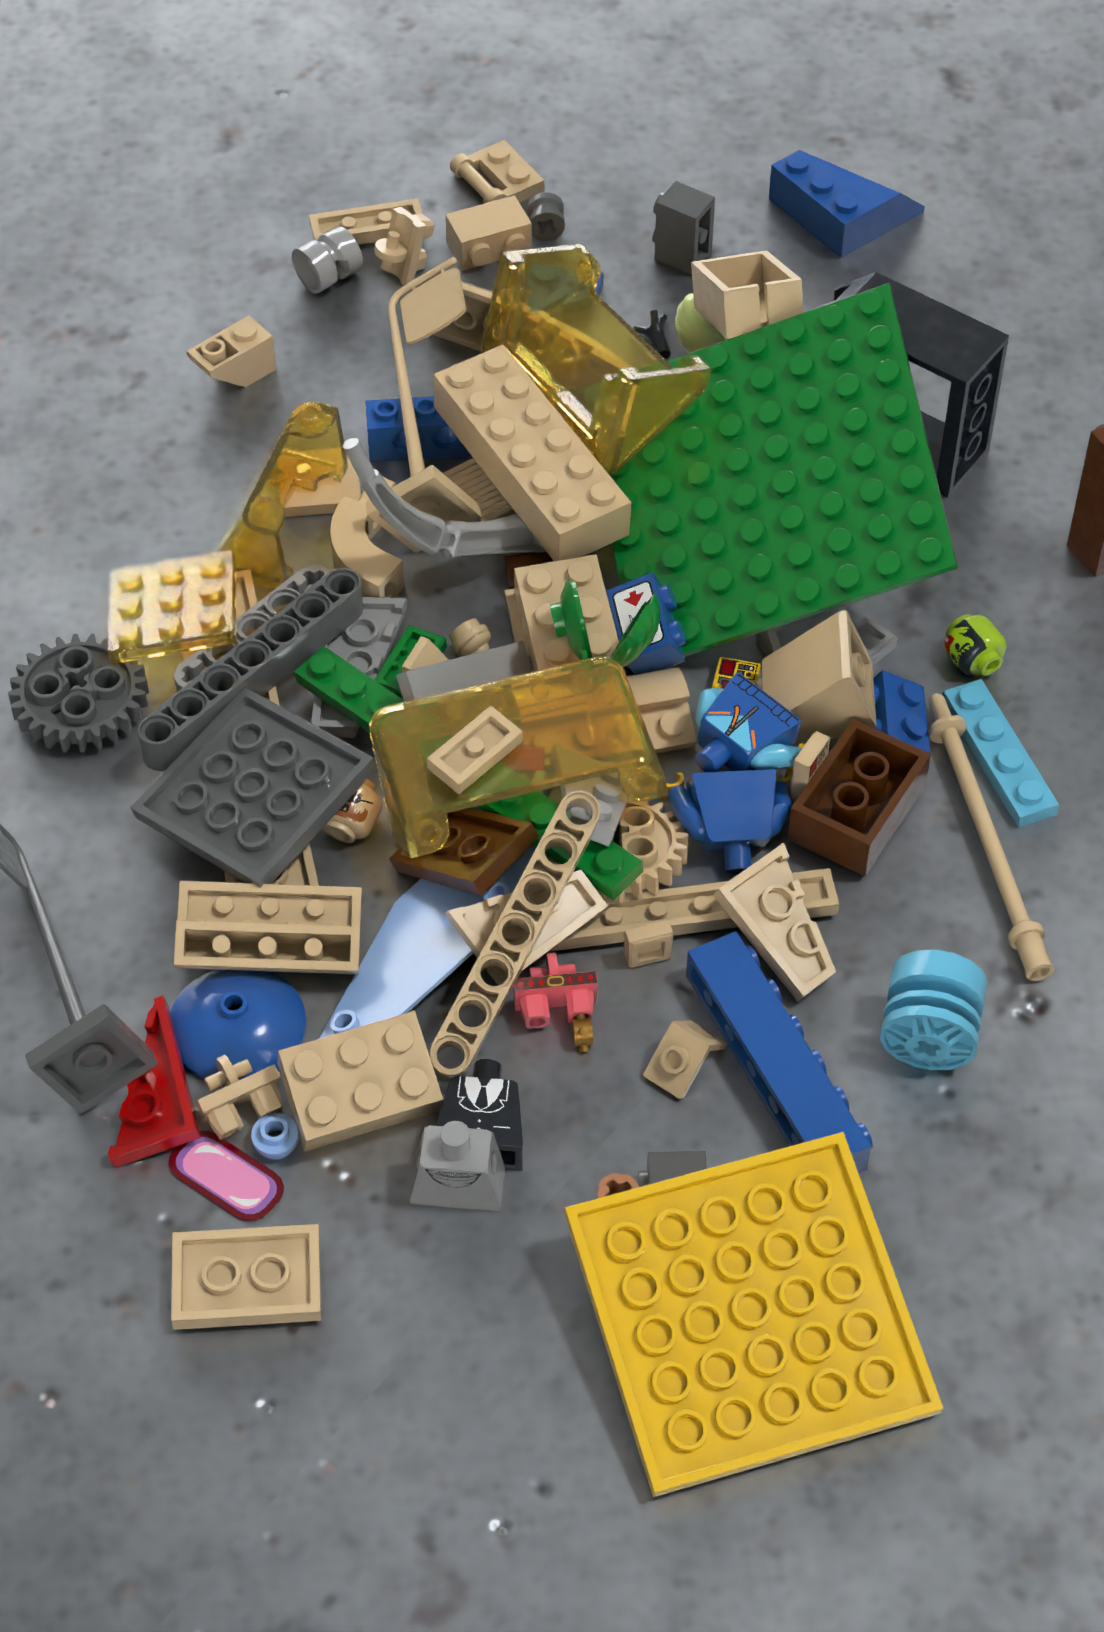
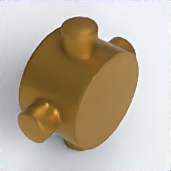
[572,1014,593,1052]

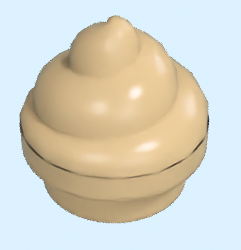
[449,618,491,656]

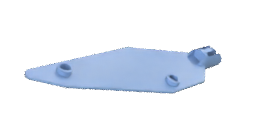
[319,773,553,1039]

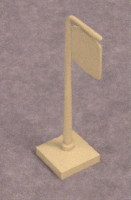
[366,257,482,554]

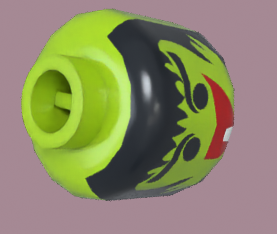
[944,614,1007,677]

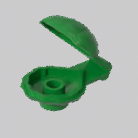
[550,578,661,687]

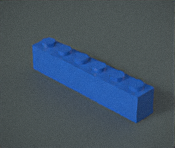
[686,931,873,1173]

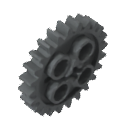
[8,633,149,752]

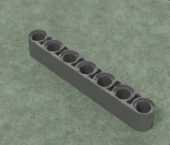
[138,568,363,771]

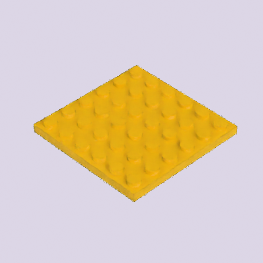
[564,1132,944,1497]

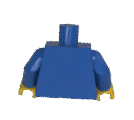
[658,769,792,874]

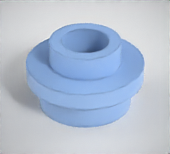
[251,1113,299,1160]

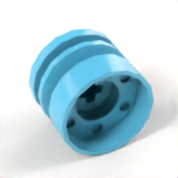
[880,949,988,1070]

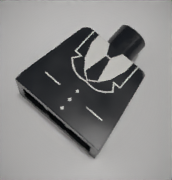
[435,1059,523,1171]

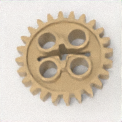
[545,793,688,902]

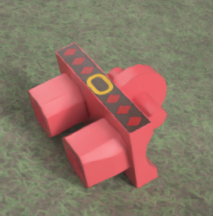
[513,952,598,1029]

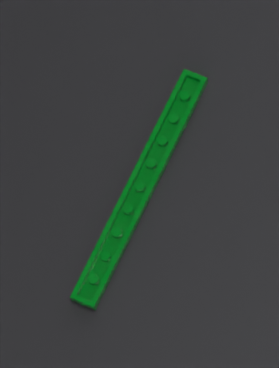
[294,646,644,901]

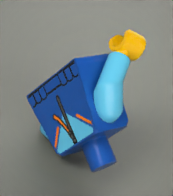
[695,672,805,773]

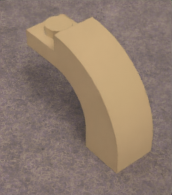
[330,477,404,598]

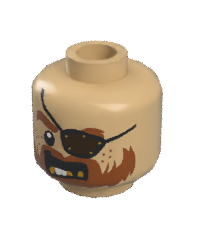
[322,779,383,843]

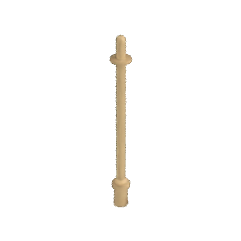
[928,693,1055,981]

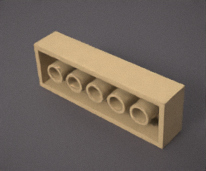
[433,345,631,561]

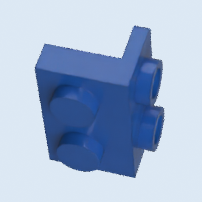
[873,670,930,753]

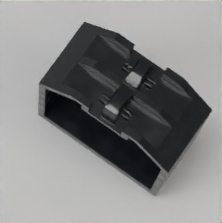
[818,272,1009,497]

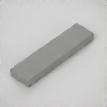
[396,641,535,717]

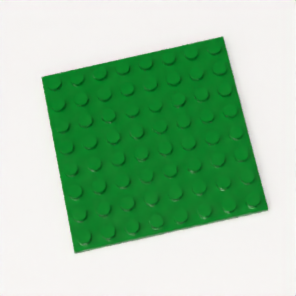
[585,283,958,657]

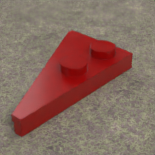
[108,995,201,1168]

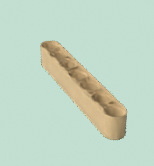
[429,790,600,1082]

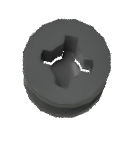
[527,192,565,241]

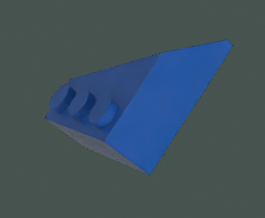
[769,150,925,258]

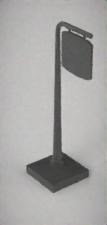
[0,824,158,1115]

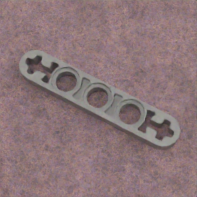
[174,564,330,692]

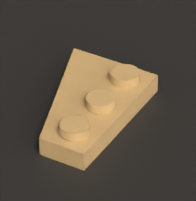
[713,843,836,1002]
[445,870,609,986]

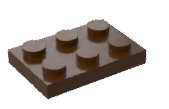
[389,801,539,896]

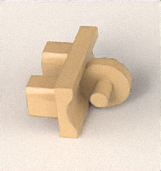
[374,207,435,286]
[195,1055,283,1140]

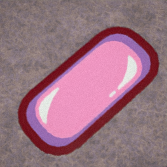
[169,1131,284,1221]

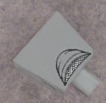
[410,1121,505,1212]

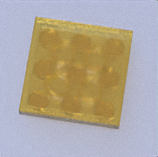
[107,550,236,664]

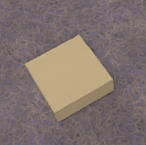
[624,920,673,968]

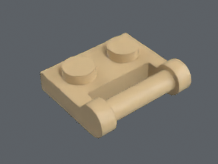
[450,140,544,204]

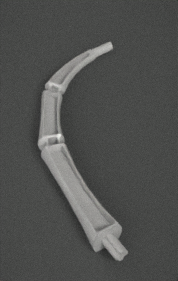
[343,438,546,558]

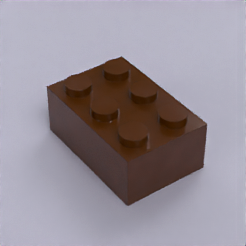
[787,719,931,876]

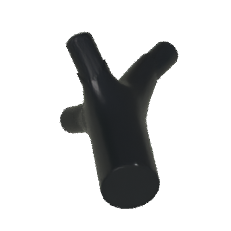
[633,309,671,361]

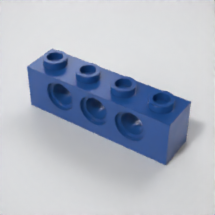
[365,396,472,462]

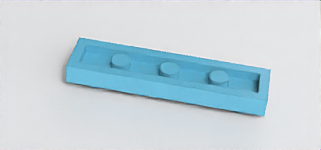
[943,679,1059,828]

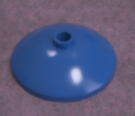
[170,970,306,1086]

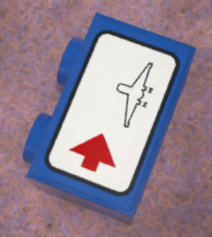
[606,572,686,675]

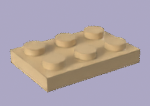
[171,1224,322,1330]

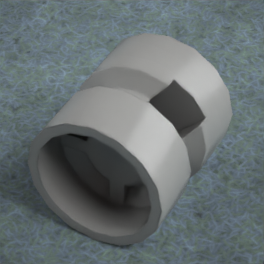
[292,226,363,294]

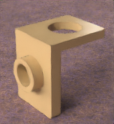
[643,1020,728,1099]

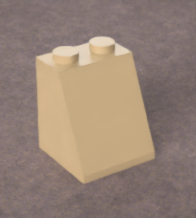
[757,610,877,747]

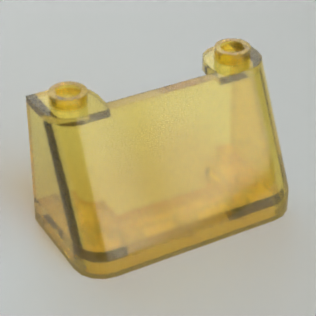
[216,402,348,589]

